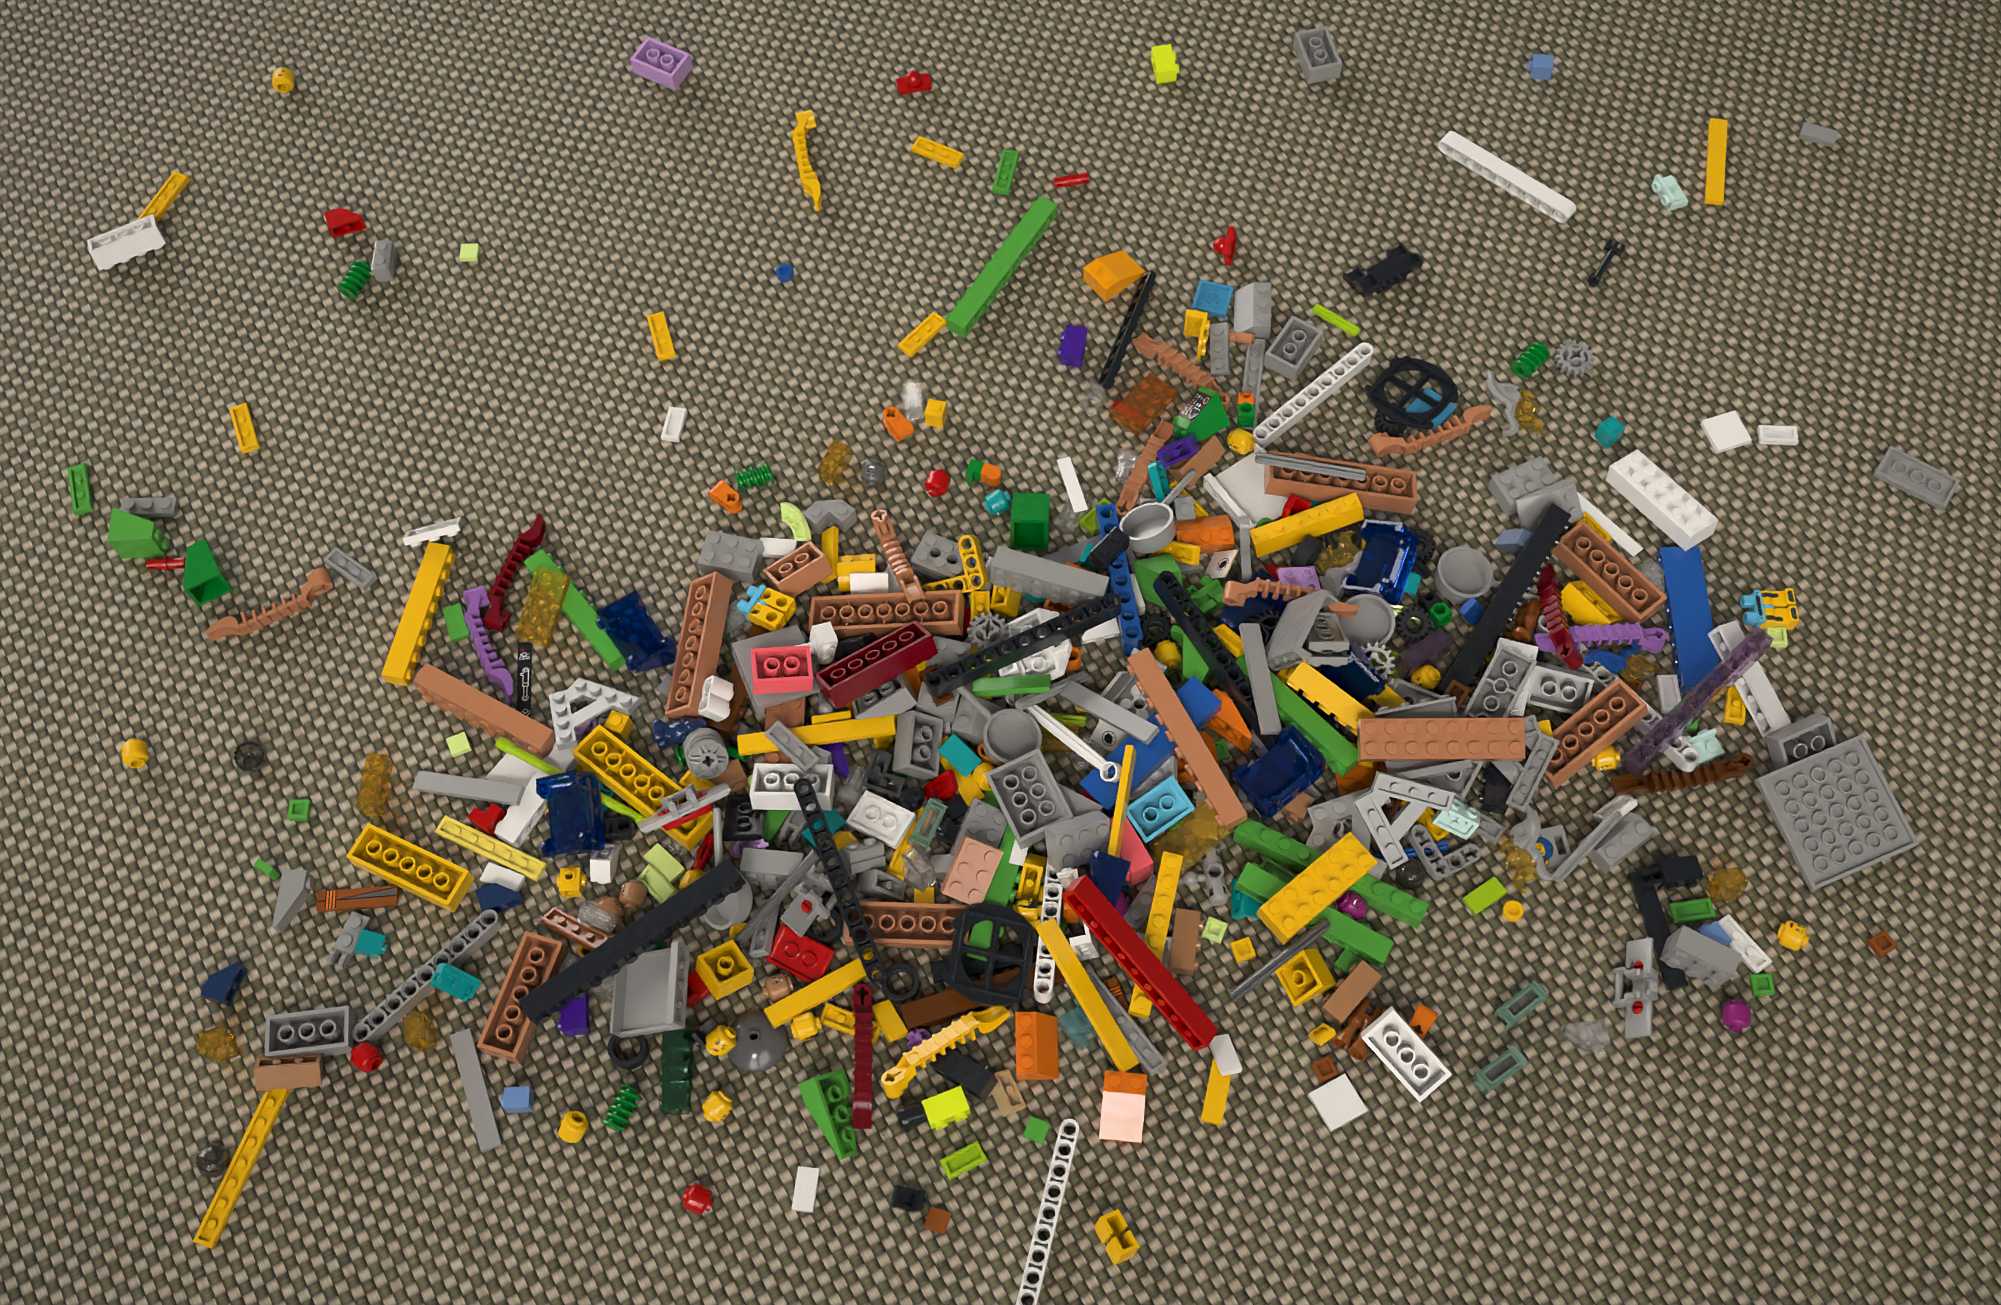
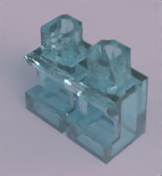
[1057,1005,1100,1051]

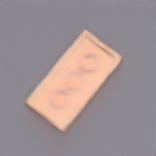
[1108,373,1179,437]

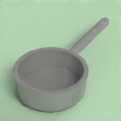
[1119,469,1196,554]
[1434,546,1540,604]
[1330,594,1395,685]
[950,676,1042,767]
[703,807,753,930]

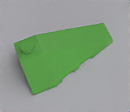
[798,1068,857,1160]

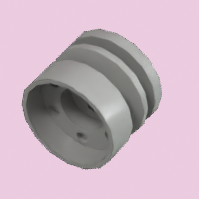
[683,728,729,779]

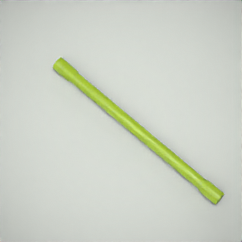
[495,736,651,832]

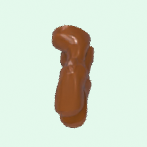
[1501,599,1542,645]
[1330,997,1384,1061]

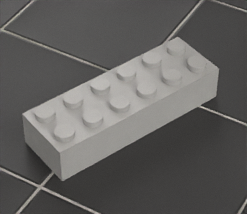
[991,546,1109,613]

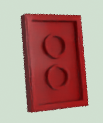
[765,923,836,984]

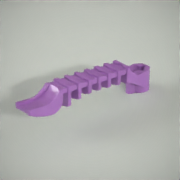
[463,585,513,704]
[1534,622,1667,653]

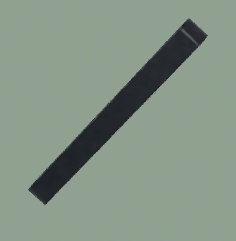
[1153,571,1289,754]
[926,593,1122,697]
[793,778,887,985]

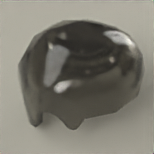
[233,741,265,773]
[1395,857,1426,890]
[196,1143,230,1179]

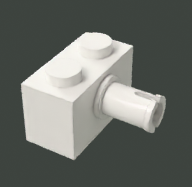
[795,622,838,665]

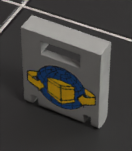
[1517,825,1571,875]

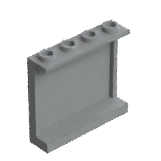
[1265,589,1338,671]
[731,624,823,716]
[1374,695,1472,781]
[609,941,690,1038]

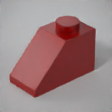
[324,207,367,238]

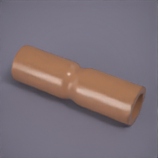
[1229,331,1255,345]

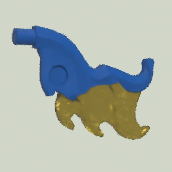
[1584,639,1659,682]

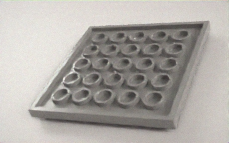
[1754,734,1919,891]

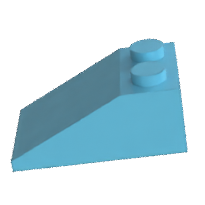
[1126,775,1195,843]

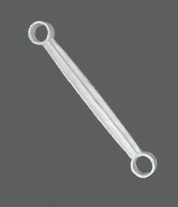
[1006,693,1122,783]

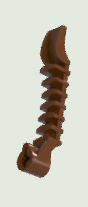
[1610,753,1754,796]

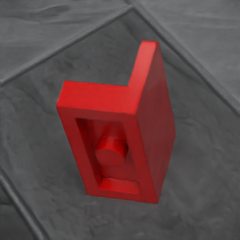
[1281,493,1312,519]

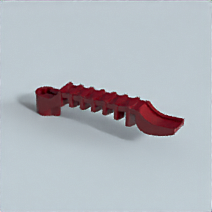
[483,513,546,633]
[1536,564,1584,670]
[851,983,873,1129]

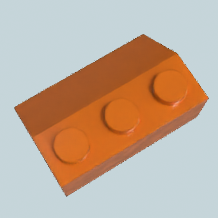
[1174,514,1235,554]
[1015,1012,1059,1080]

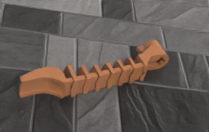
[1132,332,1230,415]
[1368,405,1493,457]
[1115,419,1174,524]
[871,509,925,603]
[205,567,333,642]
[1222,577,1359,618]

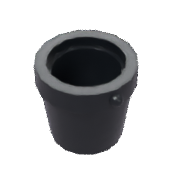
[896,1101,928,1133]

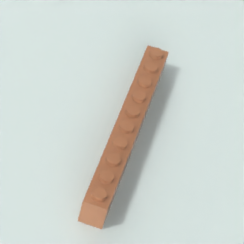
[1126,647,1247,831]

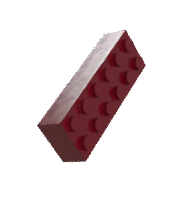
[814,620,938,709]

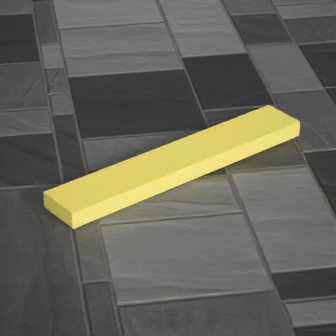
[435,815,547,882]

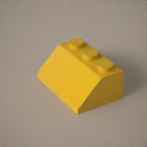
[1561,580,1624,626]

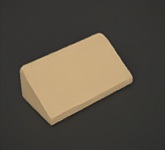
[991,1069,1027,1117]

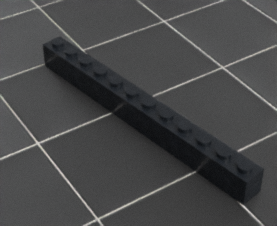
[1433,503,1572,696]
[518,858,746,1025]

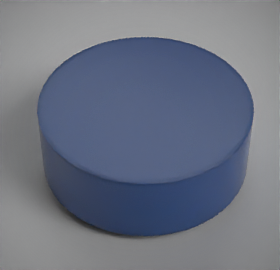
[776,264,794,282]

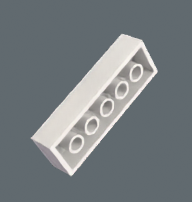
[1606,449,1718,551]

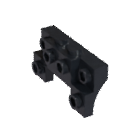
[1343,243,1423,298]

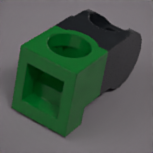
[1418,591,1453,630]

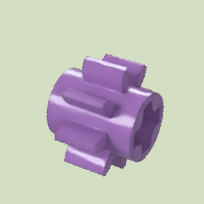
[906,1028,931,1051]

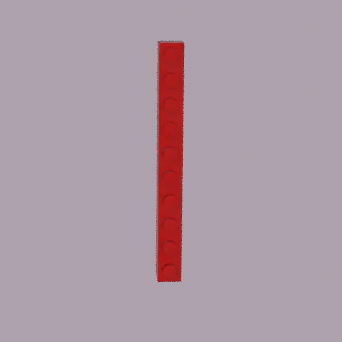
[1061,874,1219,1051]

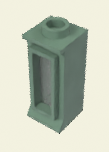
[907,798,948,853]
[1493,980,1548,1031]
[1472,1045,1528,1096]

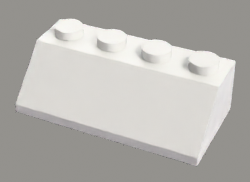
[87,214,166,270]

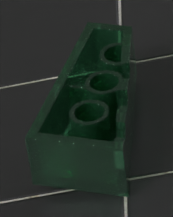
[659,1021,694,1115]

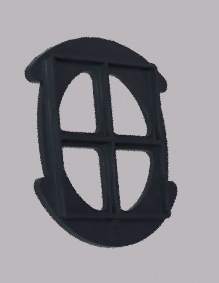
[1364,356,1459,429]
[942,904,1039,1006]

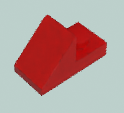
[923,770,959,802]

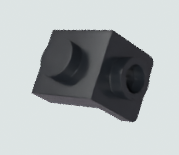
[936,818,960,847]
[691,1016,720,1050]
[890,1185,926,1214]

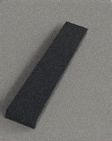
[1627,871,1688,991]

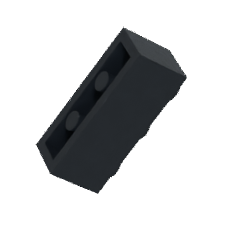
[930,1046,998,1102]

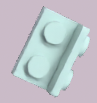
[1651,174,1689,211]
[1677,728,1725,766]
[1432,798,1480,840]

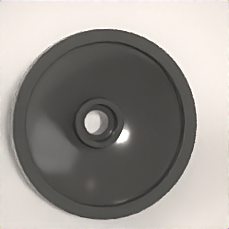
[727,1010,787,1072]

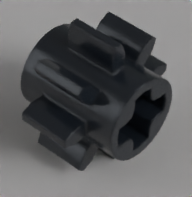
[899,786,924,812]

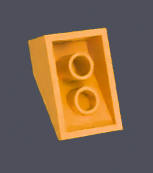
[1083,250,1146,302]

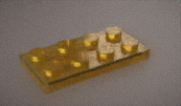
[514,566,572,648]
[1148,802,1235,878]

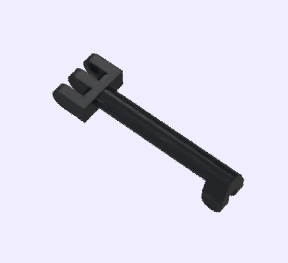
[1588,238,1626,287]

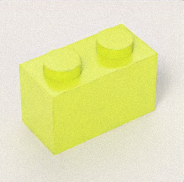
[1151,44,1179,84]
[921,1086,971,1130]

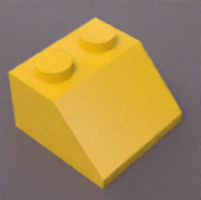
[1275,948,1336,1007]

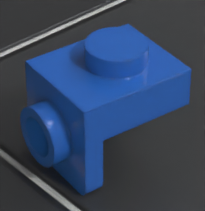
[1459,597,1484,627]

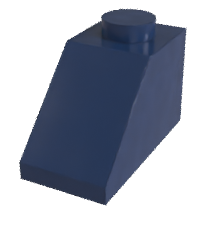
[475,883,525,914]
[200,962,248,1007]

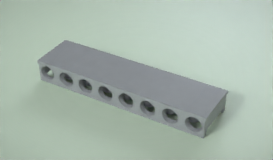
[1426,644,1537,803]

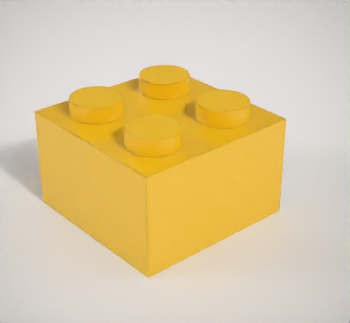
[695,939,754,1000]

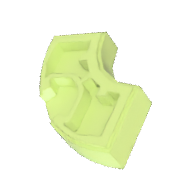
[780,502,812,542]

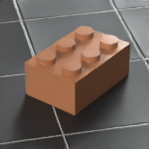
[762,541,833,598]
[940,834,1004,906]

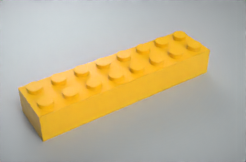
[572,724,713,852]

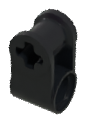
[597,816,637,843]

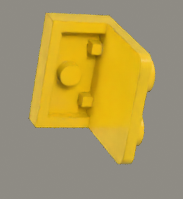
[1184,309,1210,361]

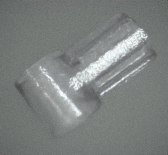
[1116,448,1138,485]
[837,766,866,807]
[577,900,618,933]

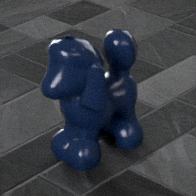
[653,716,708,749]

